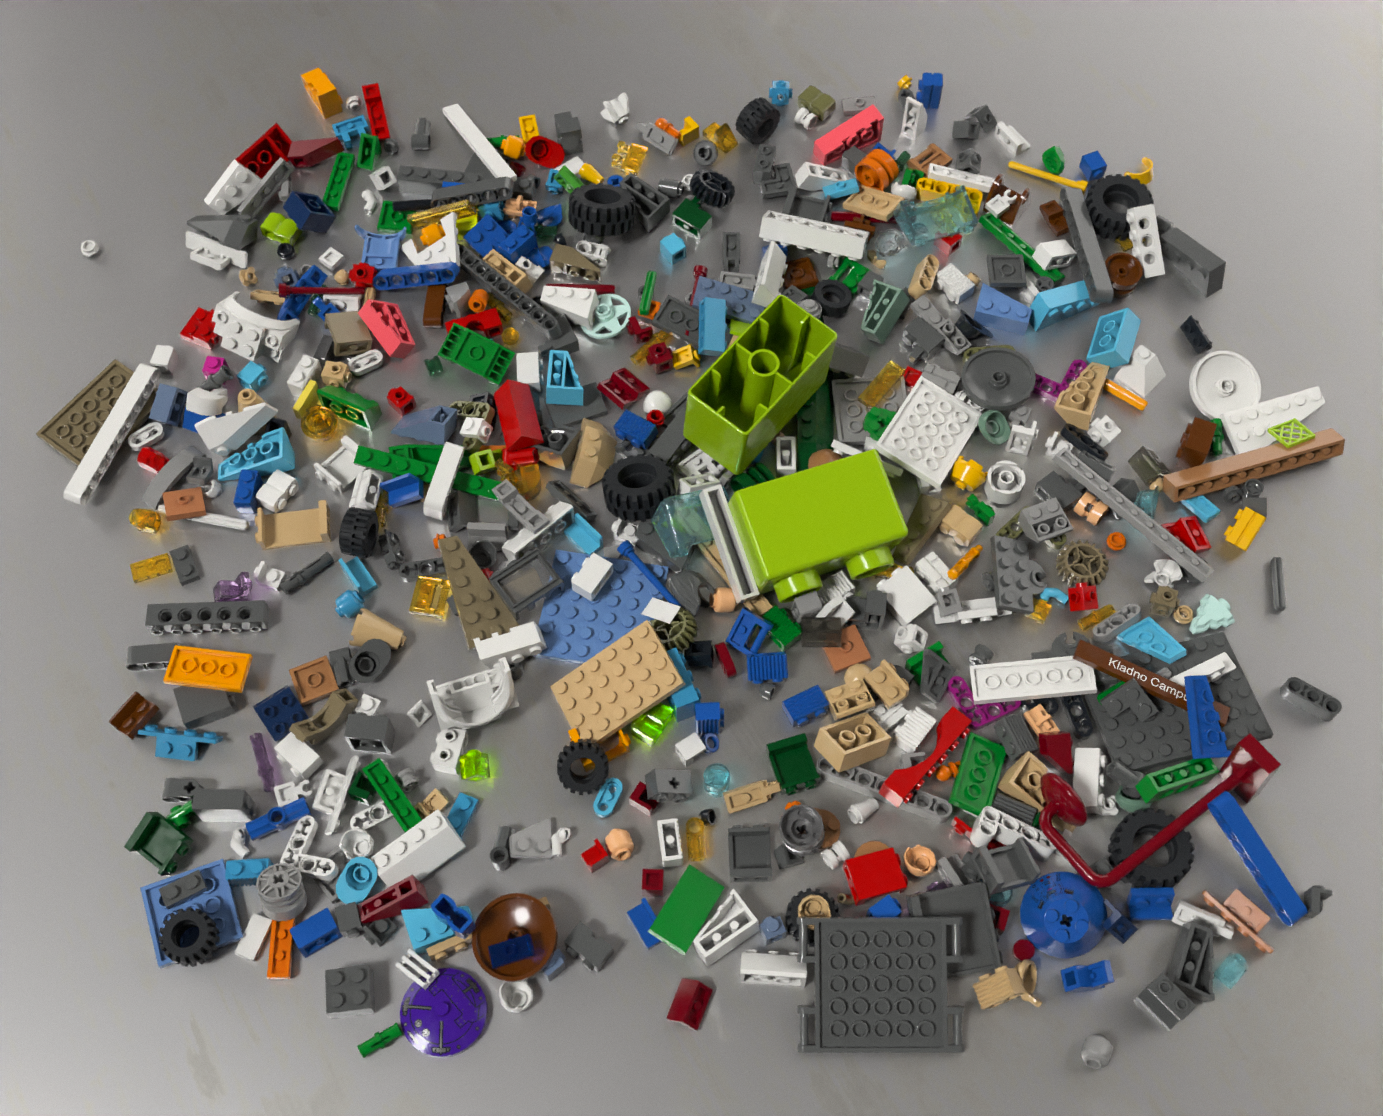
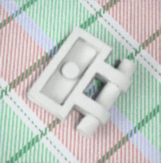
[676,449,725,478]

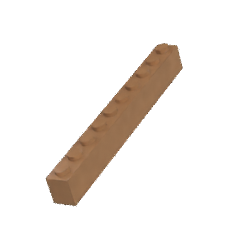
[1163,428,1345,503]

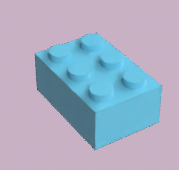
[1086,308,1141,368]

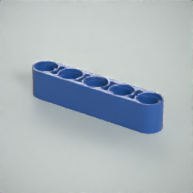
[373,262,460,290]

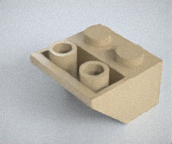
[824,678,876,721]

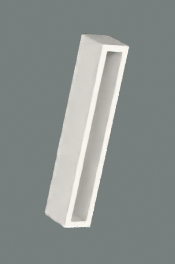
[699,484,760,604]

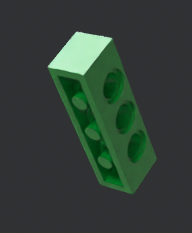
[1135,758,1220,804]

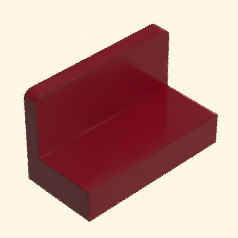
[667,978,713,1031]

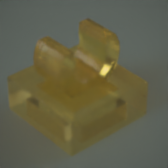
[1025,598,1052,624]

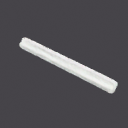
[158,504,249,530]

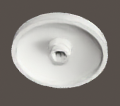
[1189,350,1261,420]

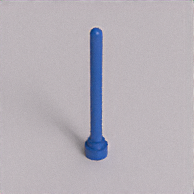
[617,540,683,608]

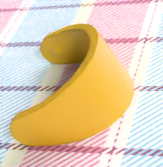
[1124,157,1153,184]

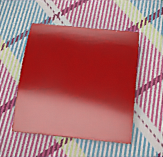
[1161,516,1212,560]

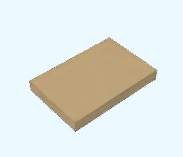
[843,185,905,222]

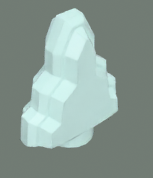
[1189,594,1235,634]

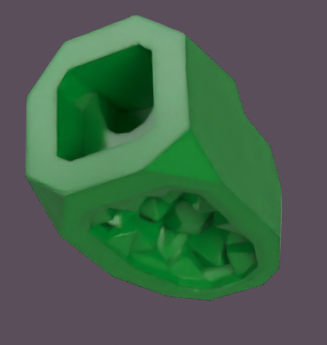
[1042,146,1065,175]

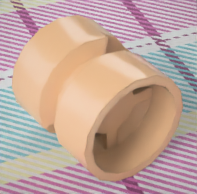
[1073,491,1110,526]

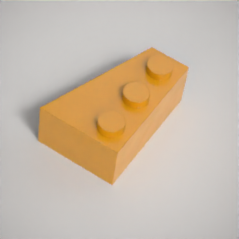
[301,67,343,119]

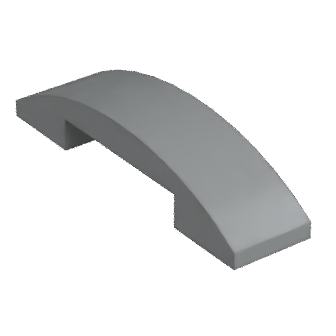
[141,446,206,510]
[492,479,550,534]

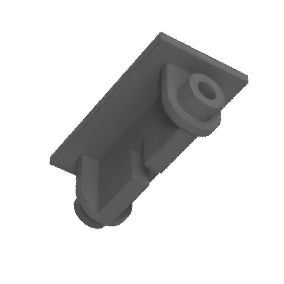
[378,529,405,570]

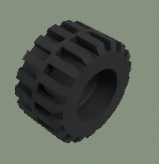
[735,97,781,145]
[339,507,379,558]
[557,739,609,795]
[785,888,840,947]
[159,907,220,967]

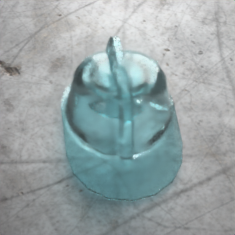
[1135,486,1159,521]

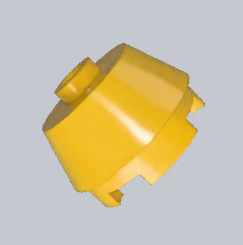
[950,456,988,491]

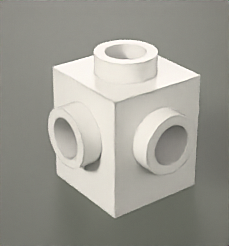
[1087,415,1121,448]
[894,624,928,654]

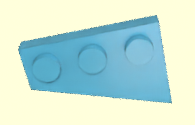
[1117,616,1187,664]

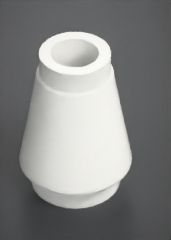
[847,798,879,824]

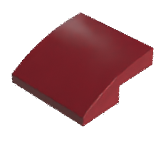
[597,367,650,410]

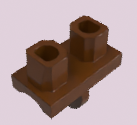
[844,214,876,244]

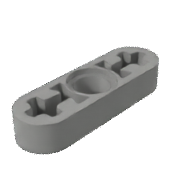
[1093,604,1142,643]

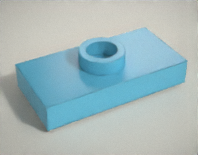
[822,178,860,200]
[1180,495,1221,523]

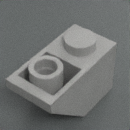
[444,281,471,318]

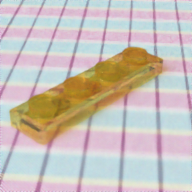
[407,199,477,230]

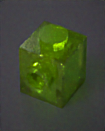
[459,749,490,782]

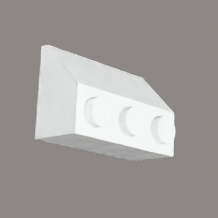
[752,240,788,307]
[740,949,807,987]

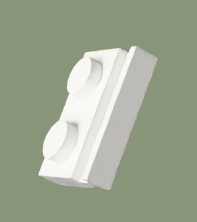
[863,699,909,733]

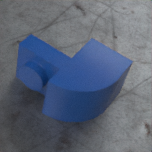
[1060,960,1115,992]

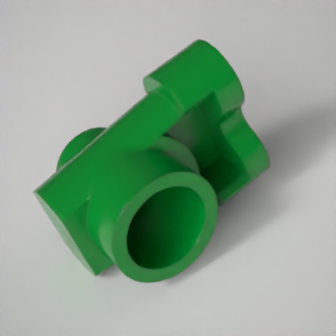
[166,800,197,830]

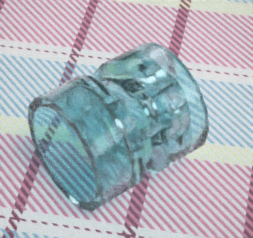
[703,763,730,798]

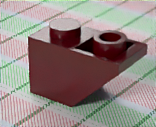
[1039,731,1074,774]

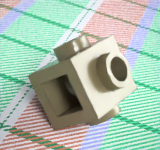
[1149,586,1180,617]

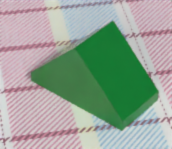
[356,133,382,170]

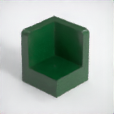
[348,771,377,806]

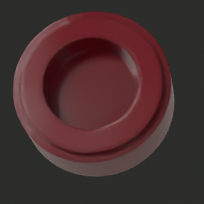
[1012,939,1035,962]

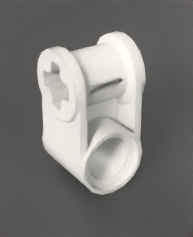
[576,240,611,267]

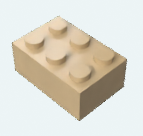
[814,712,891,773]

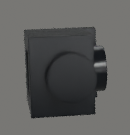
[684,640,714,668]

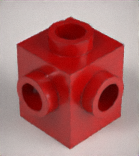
[349,262,377,289]
[1068,582,1099,612]

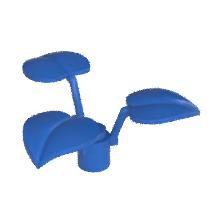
[497,204,562,267]

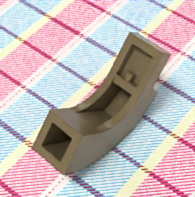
[289,688,359,745]

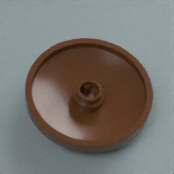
[472,893,558,982]

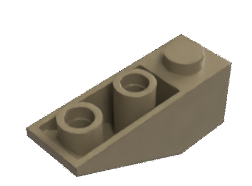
[549,244,601,282]

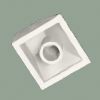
[1115,344,1166,399]

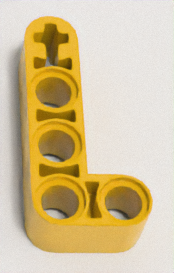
[916,178,983,225]

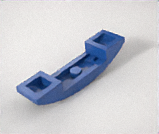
[276,265,328,321]

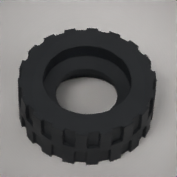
[811,279,852,318]

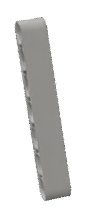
[816,756,952,823]

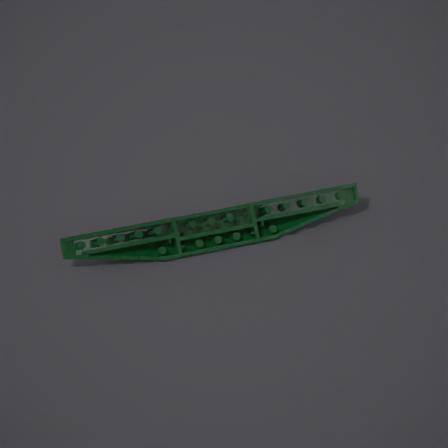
[796,286,834,472]

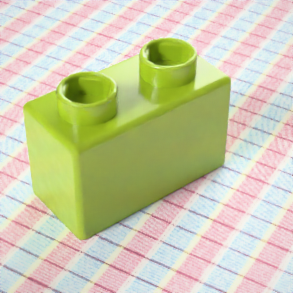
[683,295,837,475]
[728,449,908,603]

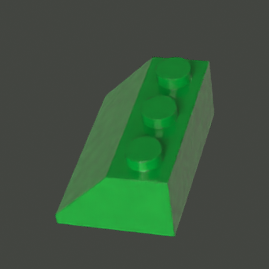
[317,385,382,431]

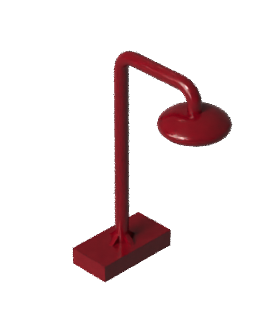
[1039,733,1281,888]

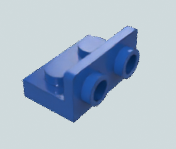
[1126,887,1175,920]

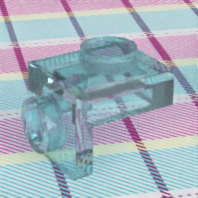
[1214,952,1248,990]

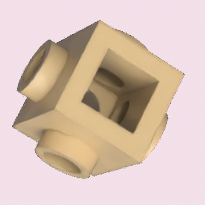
[321,361,352,389]

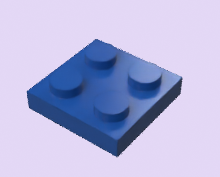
[463,213,509,258]

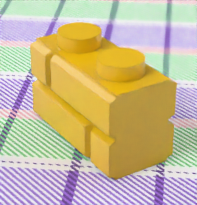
[1224,507,1266,552]

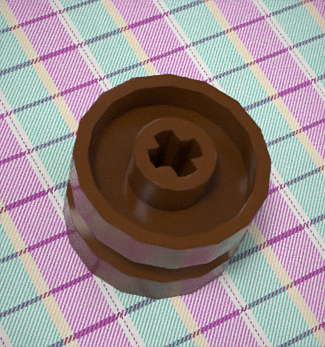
[1105,252,1142,299]

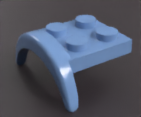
[355,225,406,272]

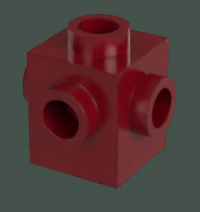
[646,342,673,375]

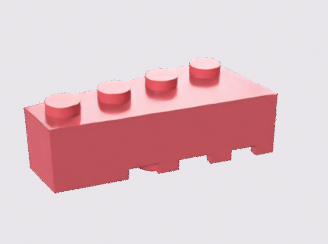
[813,104,884,166]

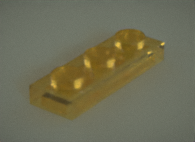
[858,360,905,409]

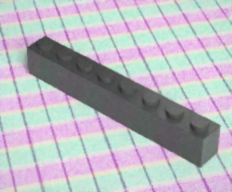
[397,165,536,203]

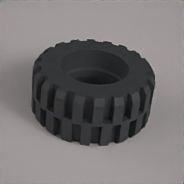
[1085,174,1154,242]
[568,183,636,237]
[602,454,676,522]
[1108,808,1195,888]

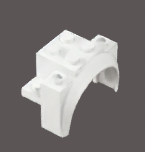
[212,292,300,363]
[426,657,519,730]

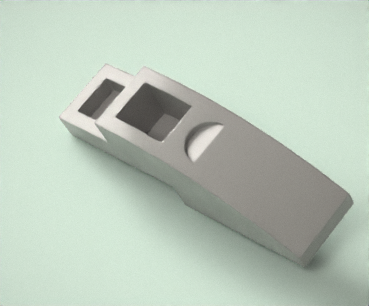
[909,295,972,356]

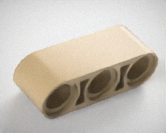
[908,254,939,300]

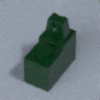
[672,196,712,240]

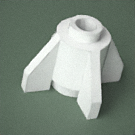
[600,92,630,125]
[1144,559,1183,589]

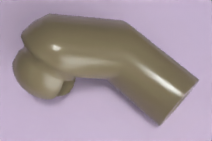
[837,893,855,906]

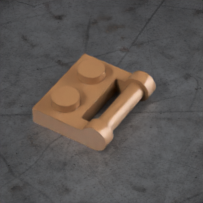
[907,143,953,178]

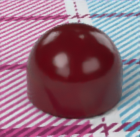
[509,162,526,178]

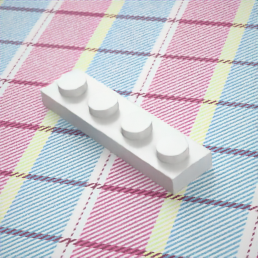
[928,163,995,193]

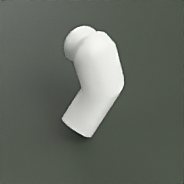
[362,189,377,214]
[231,827,251,859]
[551,827,571,857]

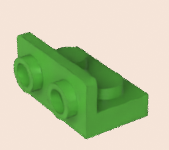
[553,165,585,194]

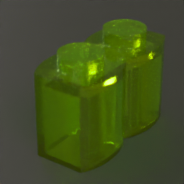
[630,702,674,747]

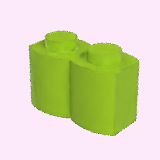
[260,212,303,246]

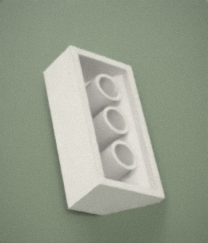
[502,501,575,562]
[369,809,466,887]

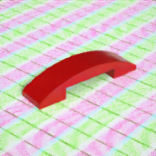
[362,83,390,141]

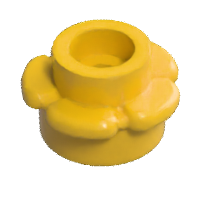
[897,75,912,90]

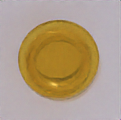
[501,328,519,345]

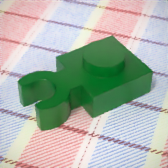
[965,494,995,527]

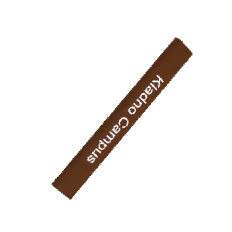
[1073,639,1230,727]

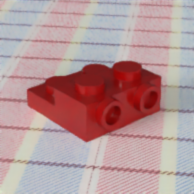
[180,307,221,350]

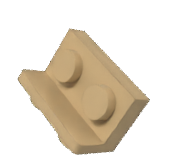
[864,659,910,710]

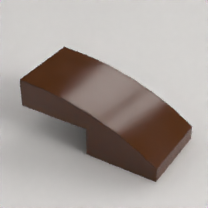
[1039,200,1069,237]

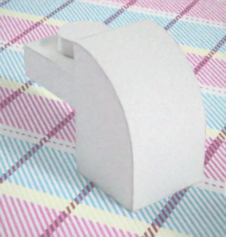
[186,387,228,416]

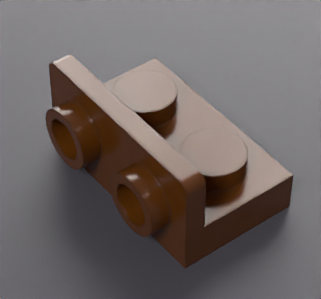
[109,691,160,740]

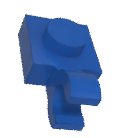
[312,296,341,322]

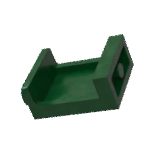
[766,733,821,796]
[124,812,194,876]

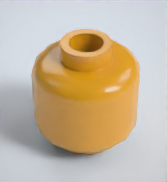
[501,135,526,160]
[420,223,446,247]

